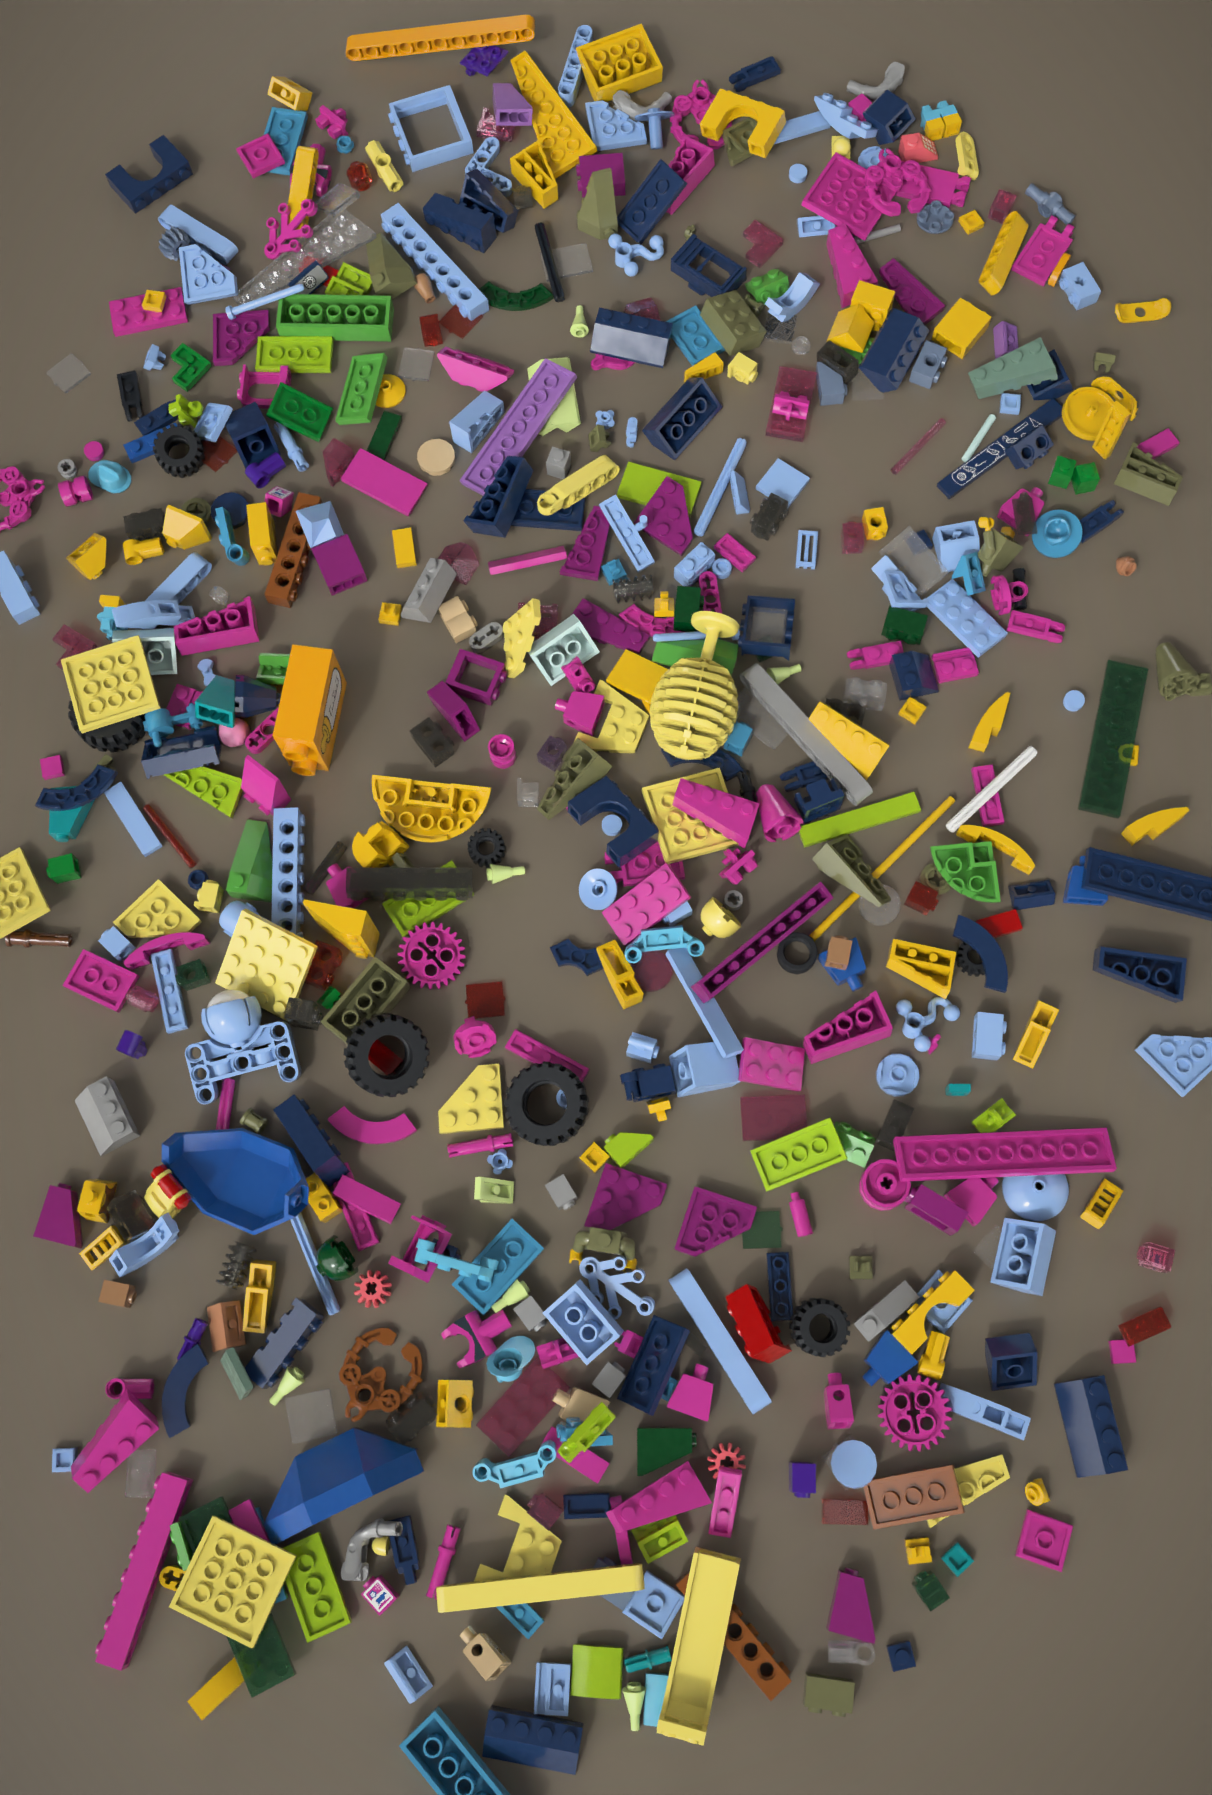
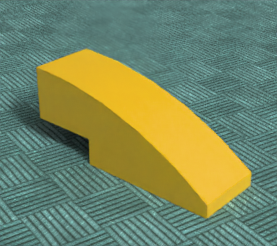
[968,692,1011,752]
[1121,807,1190,846]
[596,940,644,1009]
[1013,1000,1059,1069]
[242,1259,277,1333]
[187,1646,263,1720]

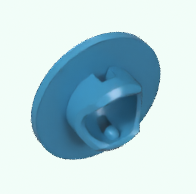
[1032,510,1082,558]

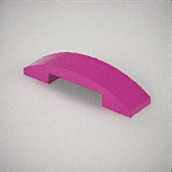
[124,932,210,970]

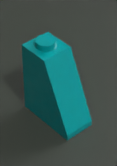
[195,675,235,728]
[49,786,95,842]

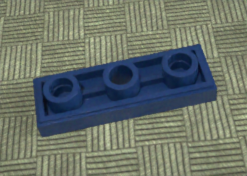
[766,1252,793,1321]

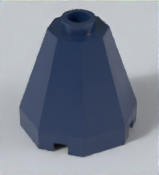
[235,675,280,719]

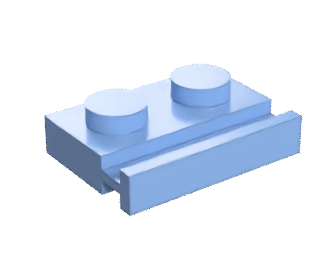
[534,1662,571,1716]

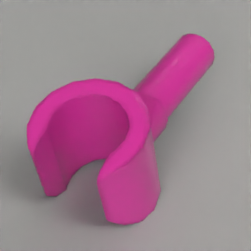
[928,1034,941,1054]

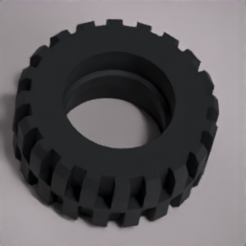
[68,701,146,753]
[343,1013,430,1097]
[504,1062,589,1146]

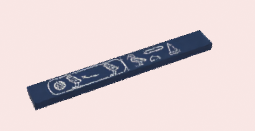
[937,398,1062,499]

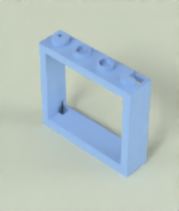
[388,85,474,172]

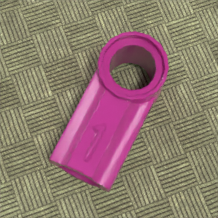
[105,1378,155,1399]

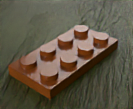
[863,1464,965,1530]

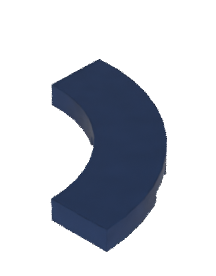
[661,748,744,782]
[35,764,118,811]
[953,915,1008,993]
[162,1343,210,1438]

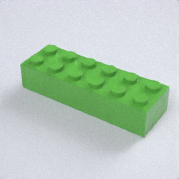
[276,294,394,342]

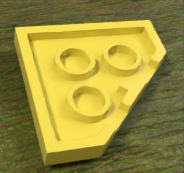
[503,598,541,678]
[113,879,202,938]
[438,1064,504,1134]

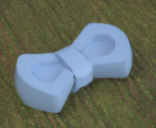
[197,659,216,686]

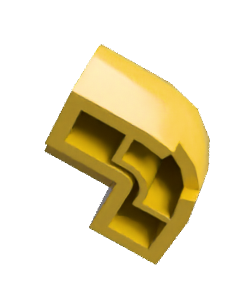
[352,821,410,873]

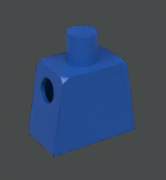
[1063,856,1108,906]
[818,937,866,992]
[862,1330,918,1387]

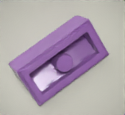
[993,321,1018,359]

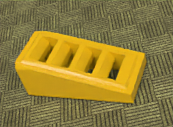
[684,352,724,383]
[1080,1178,1123,1229]
[79,1224,130,1270]

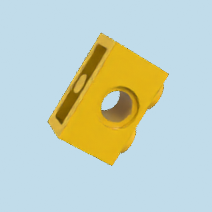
[268,76,312,111]
[306,1173,343,1223]
[436,1380,474,1428]

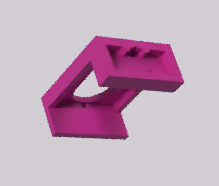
[237,364,292,409]
[388,1215,452,1283]

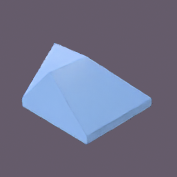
[296,501,344,548]

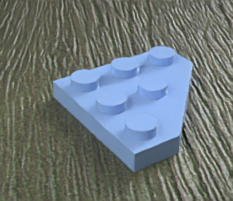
[585,100,647,151]
[179,244,238,305]
[1135,1034,1212,1097]

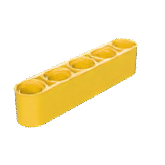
[288,146,319,239]
[979,211,1029,296]

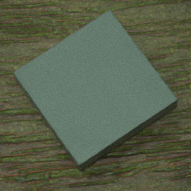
[220,1347,253,1400]

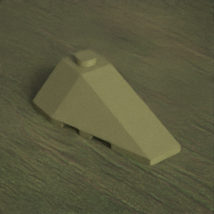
[366,232,417,299]
[812,834,891,908]

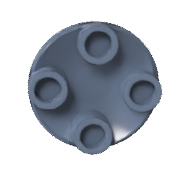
[917,200,954,234]

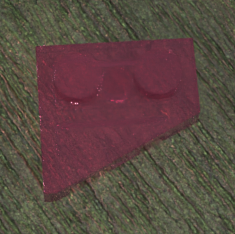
[476,107,516,142]

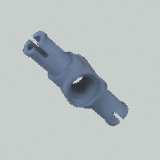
[1025,183,1076,225]

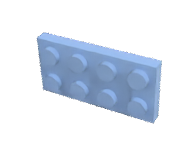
[926,579,1008,658]

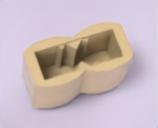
[438,596,478,643]

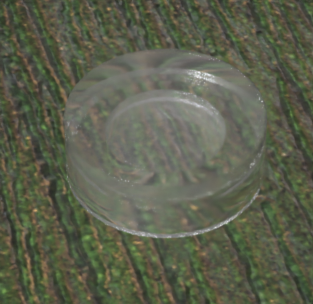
[209,586,230,605]

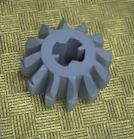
[158,226,190,261]

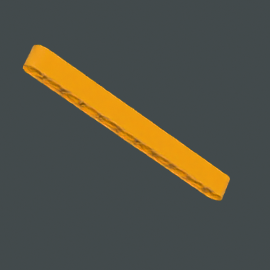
[346,15,535,61]

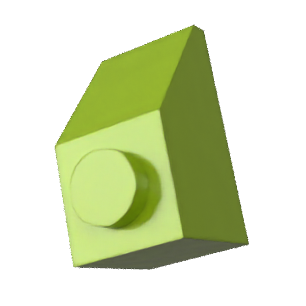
[604,1132,654,1168]

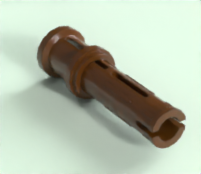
[5,929,72,948]

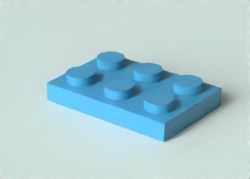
[666,305,725,366]

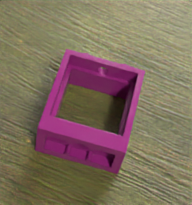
[445,649,507,706]
[904,1184,969,1236]

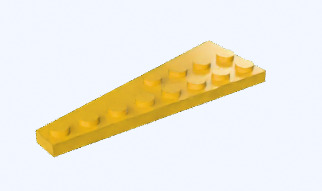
[511,51,597,179]

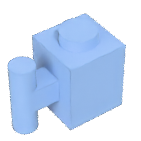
[626,1032,660,1064]

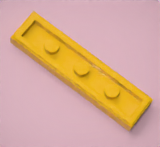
[1092,400,1131,460]

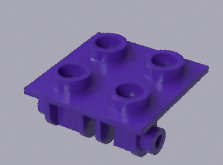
[460,45,509,76]

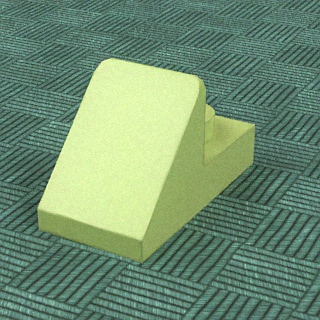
[474,1177,514,1204]

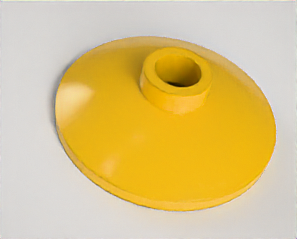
[376,374,406,408]

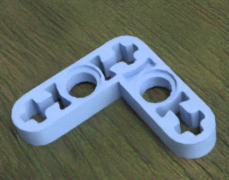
[465,137,513,197]

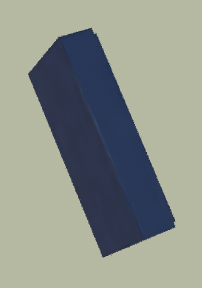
[563,1493,610,1519]

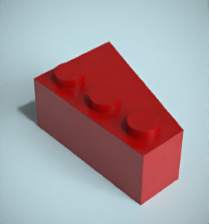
[725,1284,792,1364]

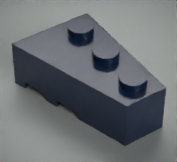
[459,169,519,233]

